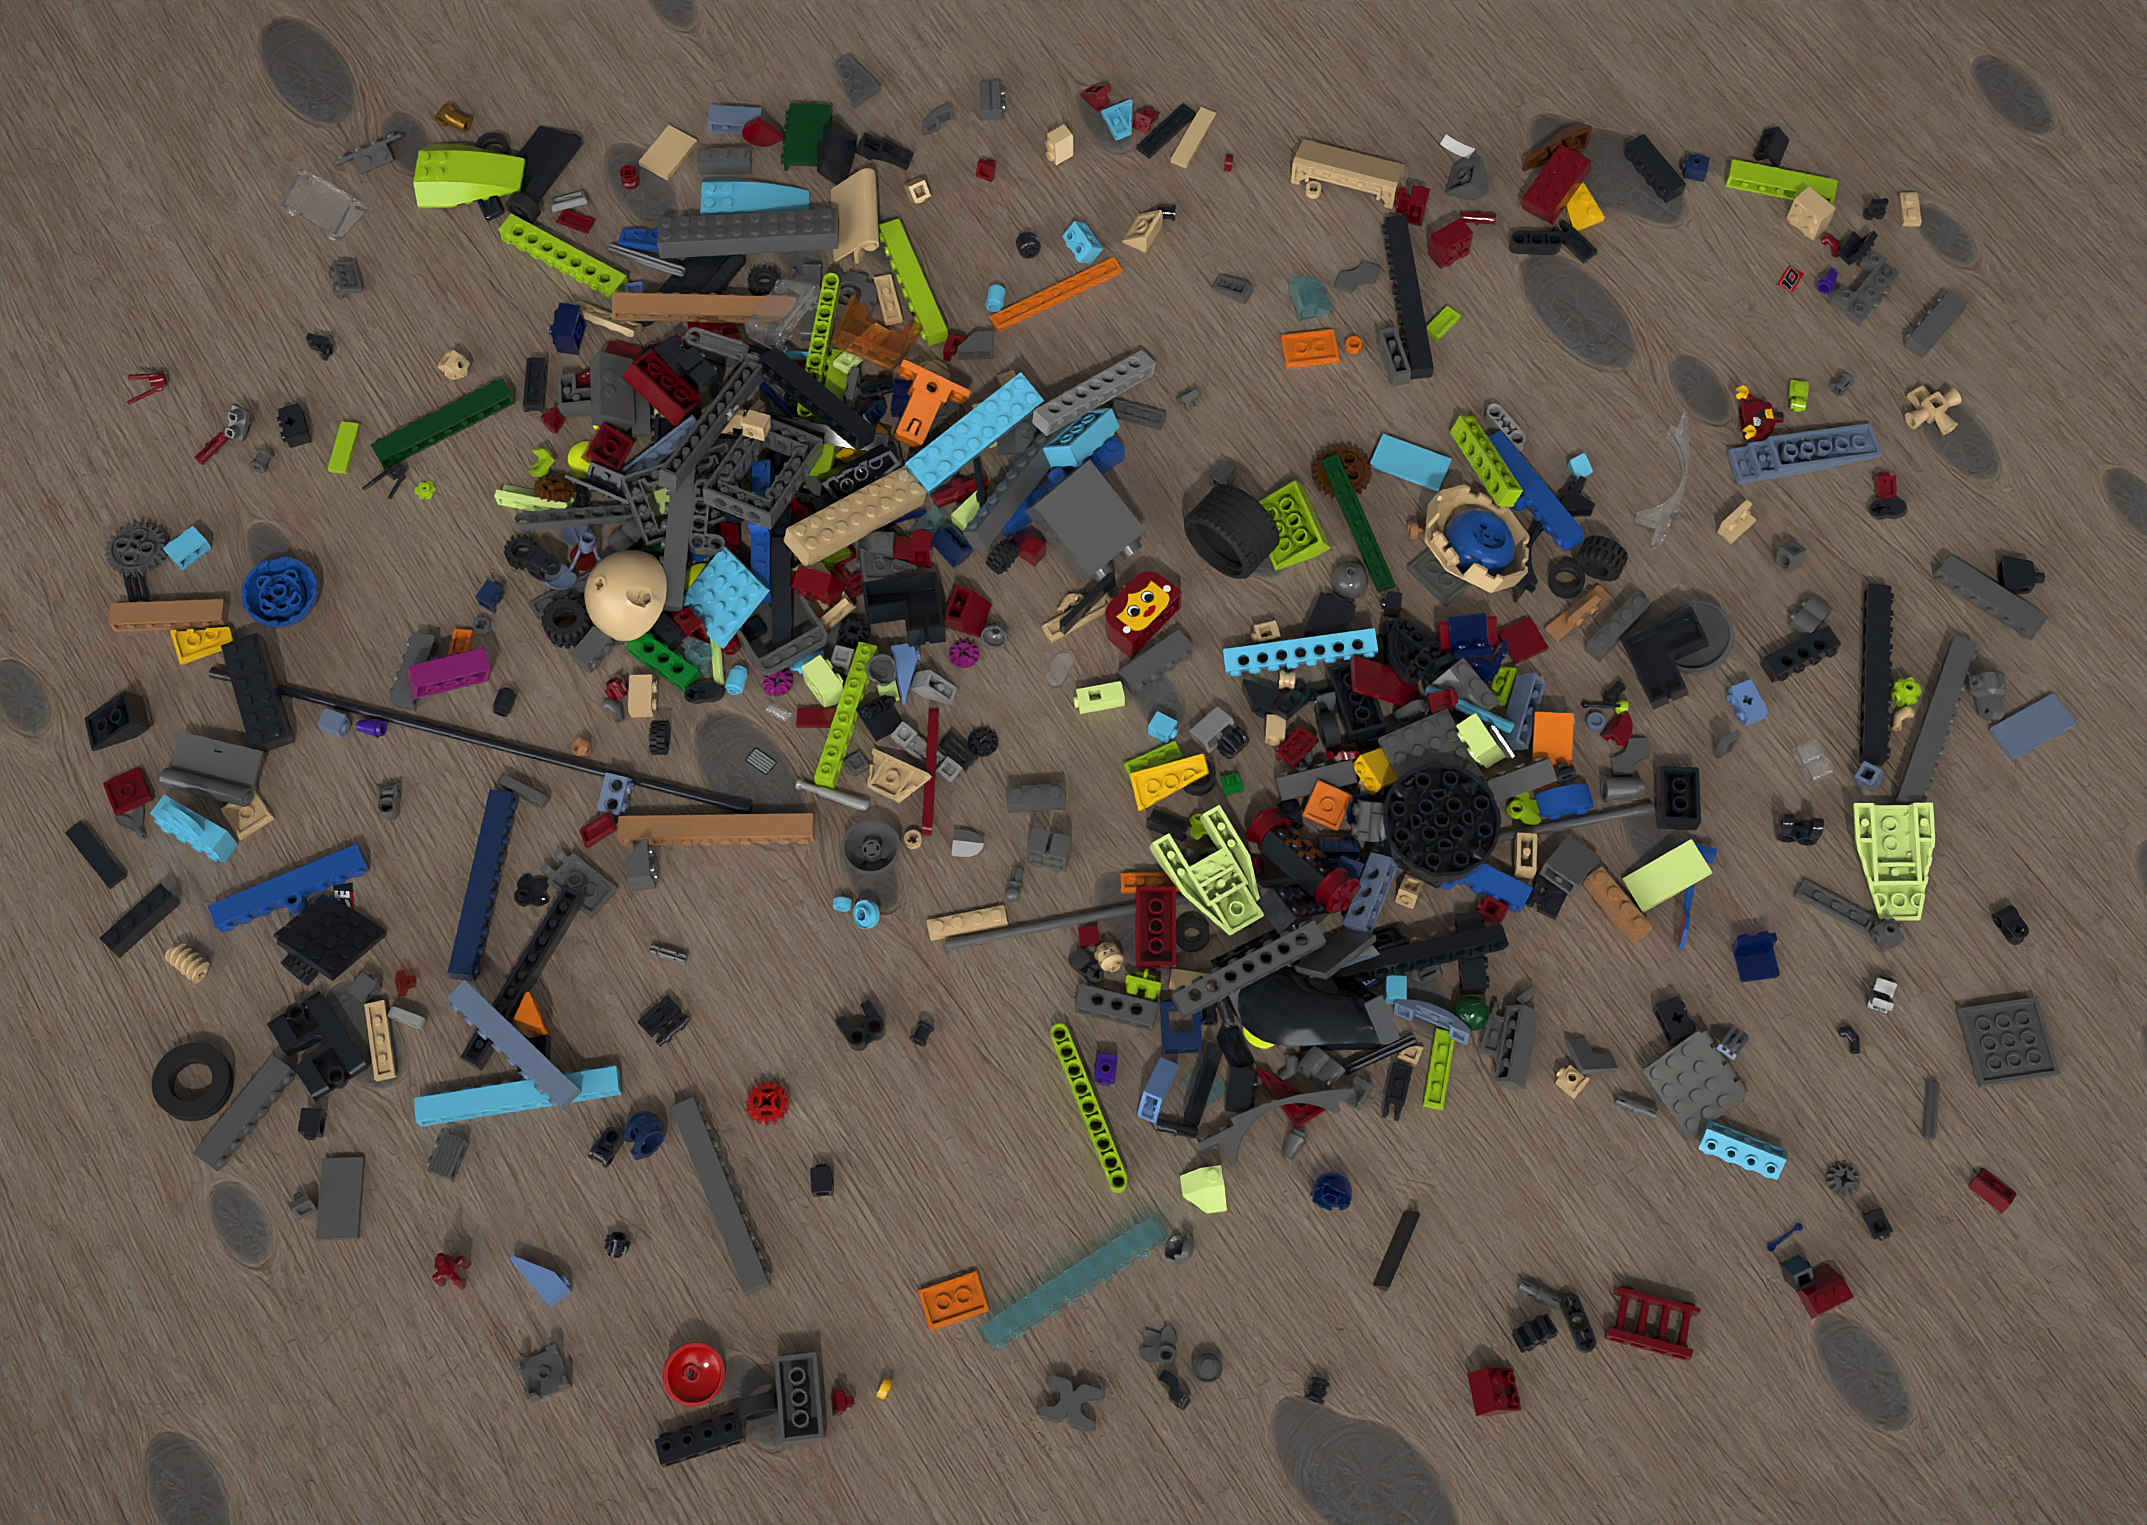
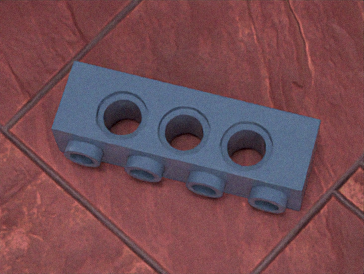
[1343,852,1398,934]

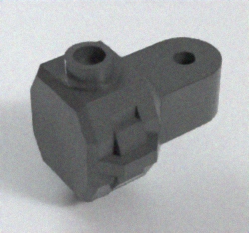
[1969,670,2007,721]

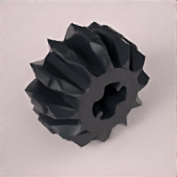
[838,617,870,649]
[1217,727,1250,759]

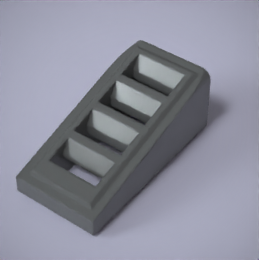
[1212,274,1253,304]

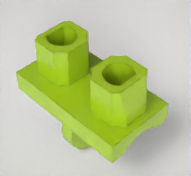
[1125,968,1162,1000]

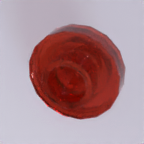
[570,545,598,571]

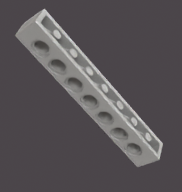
[1032,350,1156,436]

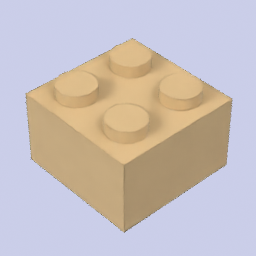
[1786,186,1836,240]

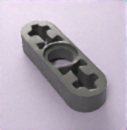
[496,774,549,809]

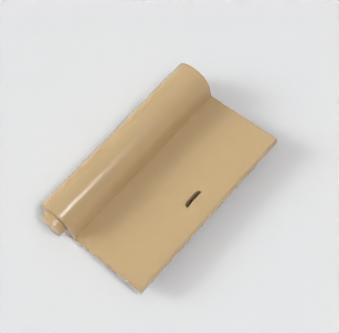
[830,168,879,262]

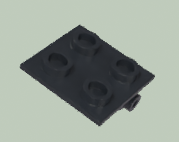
[856,695,902,742]

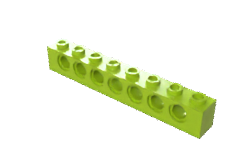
[499,213,629,299]
[814,642,878,790]

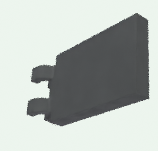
[540,848,618,919]

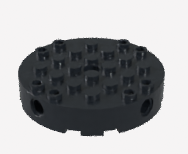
[1379,763,1501,883]

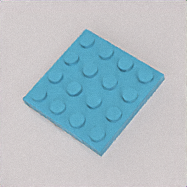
[682,546,770,649]

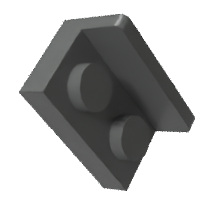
[328,260,363,299]

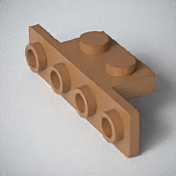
[1545,585,1611,642]

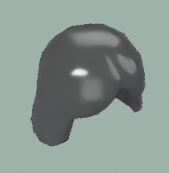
[866,653,897,686]

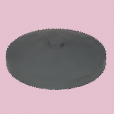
[1662,600,1734,674]

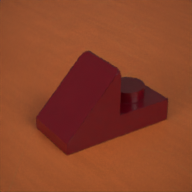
[1080,84,1112,111]

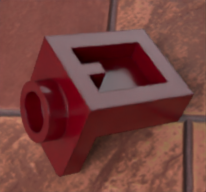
[943,333,966,362]
[1873,472,1897,499]

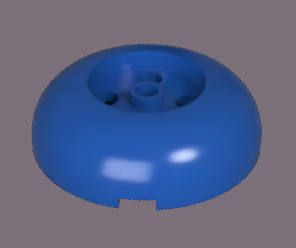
[1445,508,1515,576]
[241,557,318,628]

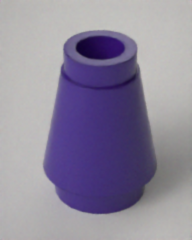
[1817,268,1838,294]
[356,719,387,738]

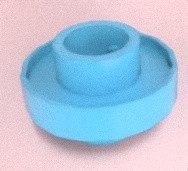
[853,900,880,929]

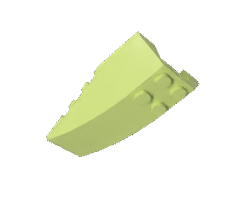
[1853,803,1935,921]

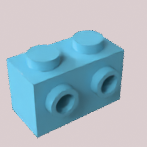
[1062,221,1104,264]

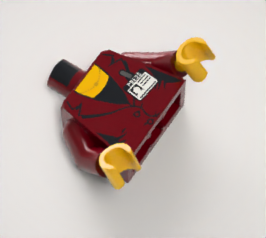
[1736,385,1784,441]

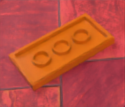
[1531,712,1574,790]

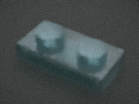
[909,505,948,535]

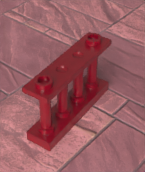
[1605,1285,1701,1361]

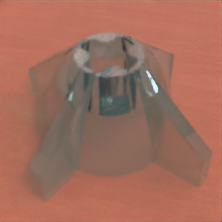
[682,636,713,677]

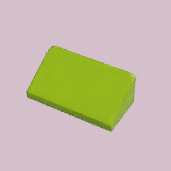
[1490,666,1520,706]

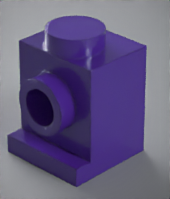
[1095,1053,1118,1086]

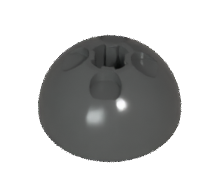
[842,819,900,876]

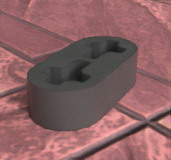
[1394,700,1426,724]

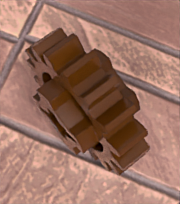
[534,474,575,503]

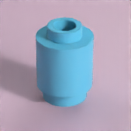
[985,284,1006,312]
[724,665,748,695]

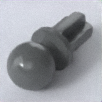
[1005,867,1024,902]

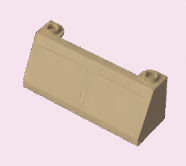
[1291,139,1405,209]

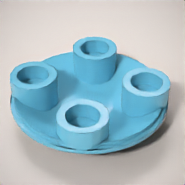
[790,648,825,674]

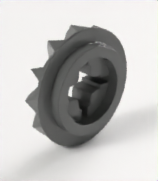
[1826,1163,1860,1196]

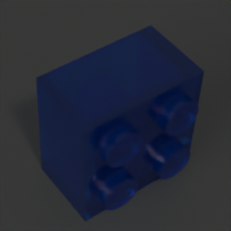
[549,302,587,355]

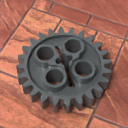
[104,522,168,577]

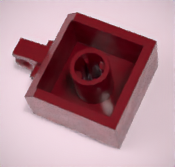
[791,567,846,606]

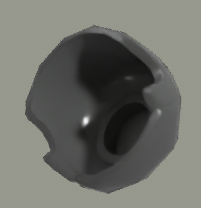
[1164,1232,1195,1264]

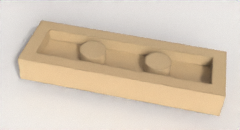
[874,274,903,326]

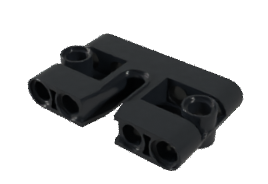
[266,991,369,1101]

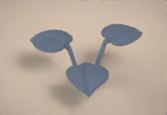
[545,517,615,590]

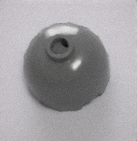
[1330,562,1368,600]

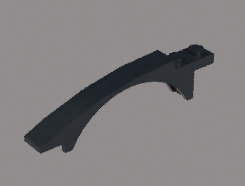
[742,409,890,451]
[1513,475,1596,603]
[771,507,793,651]

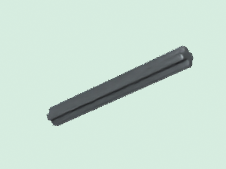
[607,243,686,277]

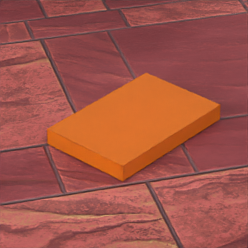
[1280,329,1340,369]
[917,1270,990,1331]

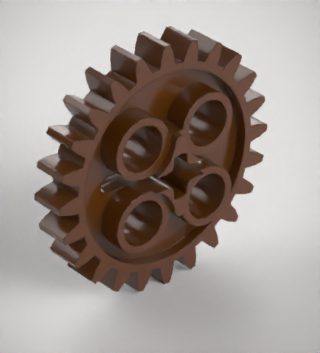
[1312,443,1372,499]

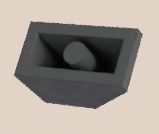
[957,330,994,360]
[857,531,895,559]

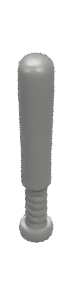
[795,778,870,811]

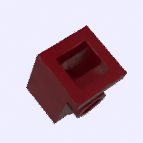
[1476,896,1509,925]

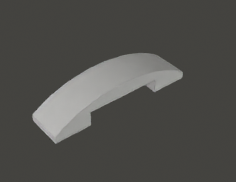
[891,721,963,783]

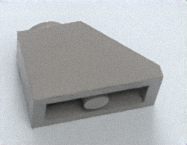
[910,670,957,705]

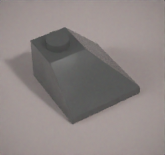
[1445,156,1489,200]

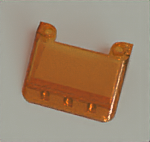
[832,295,922,370]

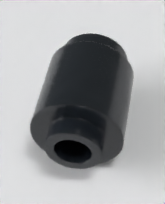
[492,687,517,717]

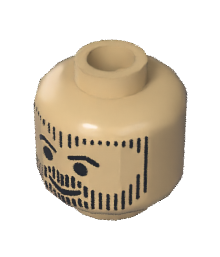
[1095,942,1124,972]

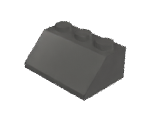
[1430,658,1500,723]

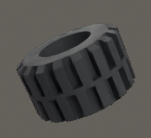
[1575,535,1628,582]
[541,597,592,649]

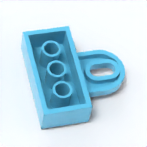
[150,795,238,863]

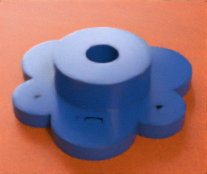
[687,544,708,563]

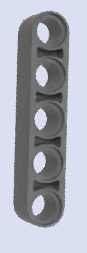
[800,263,822,341]

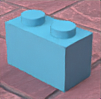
[163,526,212,571]

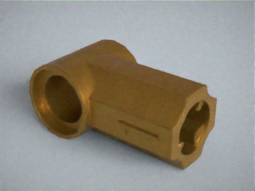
[434,103,472,132]

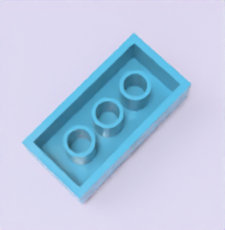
[1043,408,1120,468]

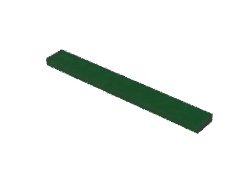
[1320,454,1396,593]

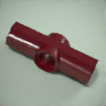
[931,473,989,508]

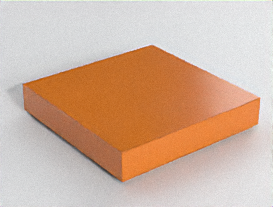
[1302,780,1353,831]

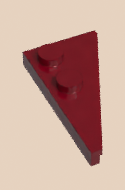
[1256,1068,1327,1130]

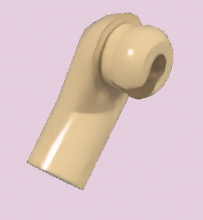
[1892,706,1915,731]

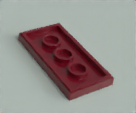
[1350,655,1419,706]

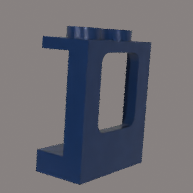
[1160,999,1202,1054]

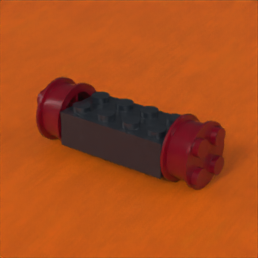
[1245,807,1361,914]

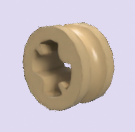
[1305,181,1321,199]
[904,830,922,849]

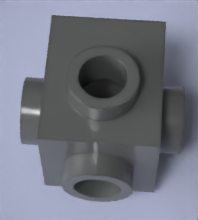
[1871,918,1905,952]

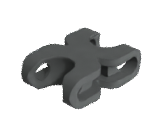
[1036,1375,1106,1433]

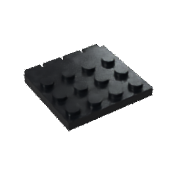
[273,894,386,981]

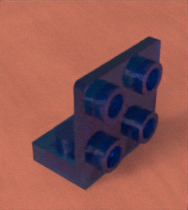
[1448,612,1493,659]
[1470,640,1509,684]

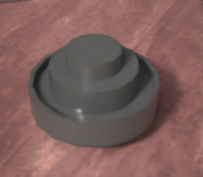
[1192,1351,1223,1384]

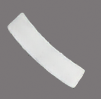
[1440,134,1475,159]

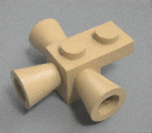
[1905,385,1961,435]

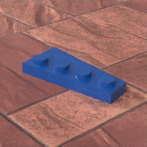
[618,227,659,252]

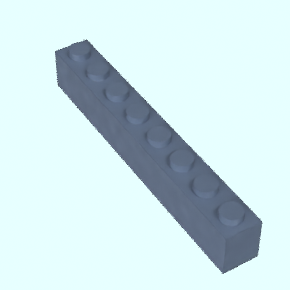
[447,980,581,1110]

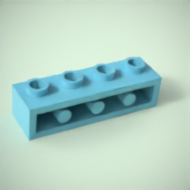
[1698,1120,1787,1180]

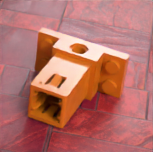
[892,359,971,449]

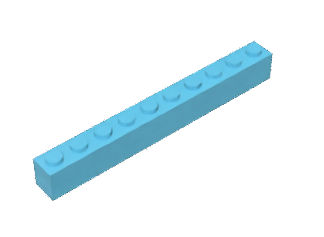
[414,1065,622,1127]

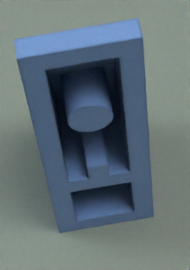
[891,643,920,705]
[510,1256,571,1308]

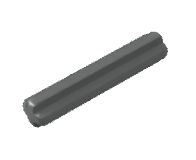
[1923,1081,1940,1140]

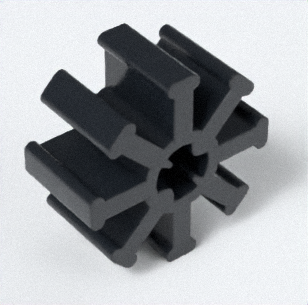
[1511,1313,1559,1353]

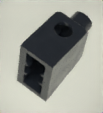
[1997,556,2045,595]

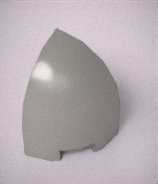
[951,829,984,857]

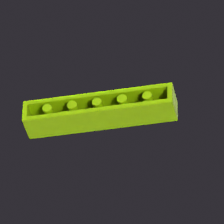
[1725,159,1838,204]

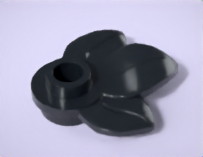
[514,874,549,907]

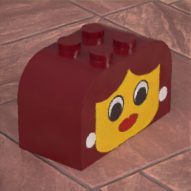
[1105,571,1182,659]

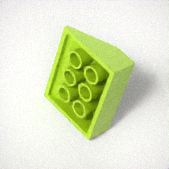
[1259,480,1331,570]

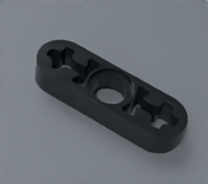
[1559,1293,1596,1353]

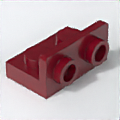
[1275,726,1319,769]

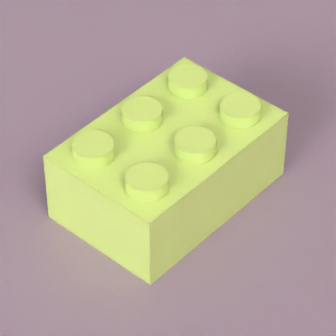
[1456,713,1506,769]

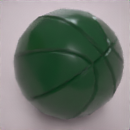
[1454,996,1490,1031]

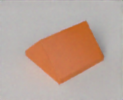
[514,992,550,1036]

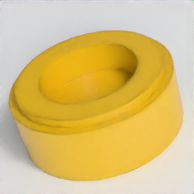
[877,1377,893,1399]

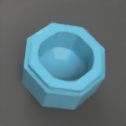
[833,896,852,912]

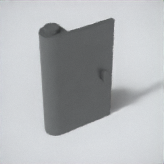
[159,731,264,807]

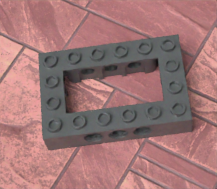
[703,418,823,530]
[621,442,745,549]

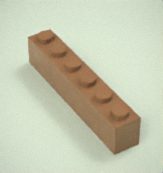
[108,598,229,632]

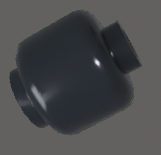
[1016,232,1041,259]

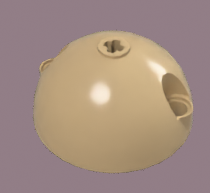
[584,550,667,642]

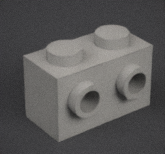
[1189,706,1236,754]

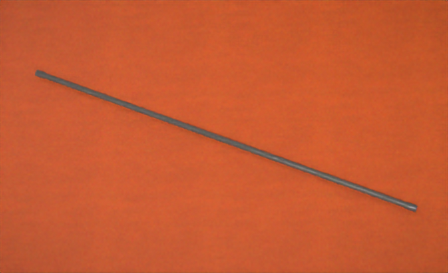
[945,802,1655,951]

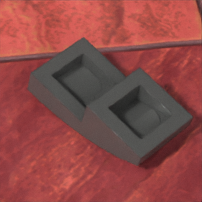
[922,103,953,136]

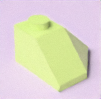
[1180,1165,1227,1214]

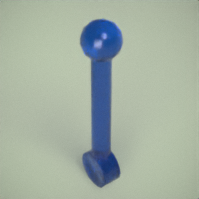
[1767,1223,1803,1252]

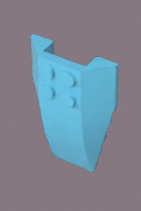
[700,177,810,215]

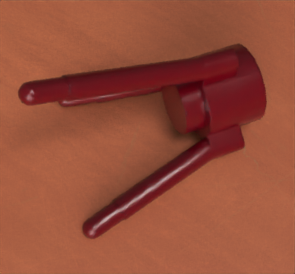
[127,372,167,404]

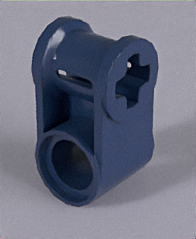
[857,400,886,427]

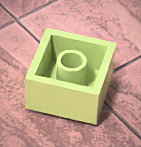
[801,655,844,708]

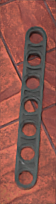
[515,504,634,531]

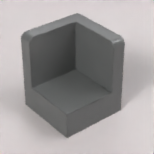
[1343,1076,1373,1111]

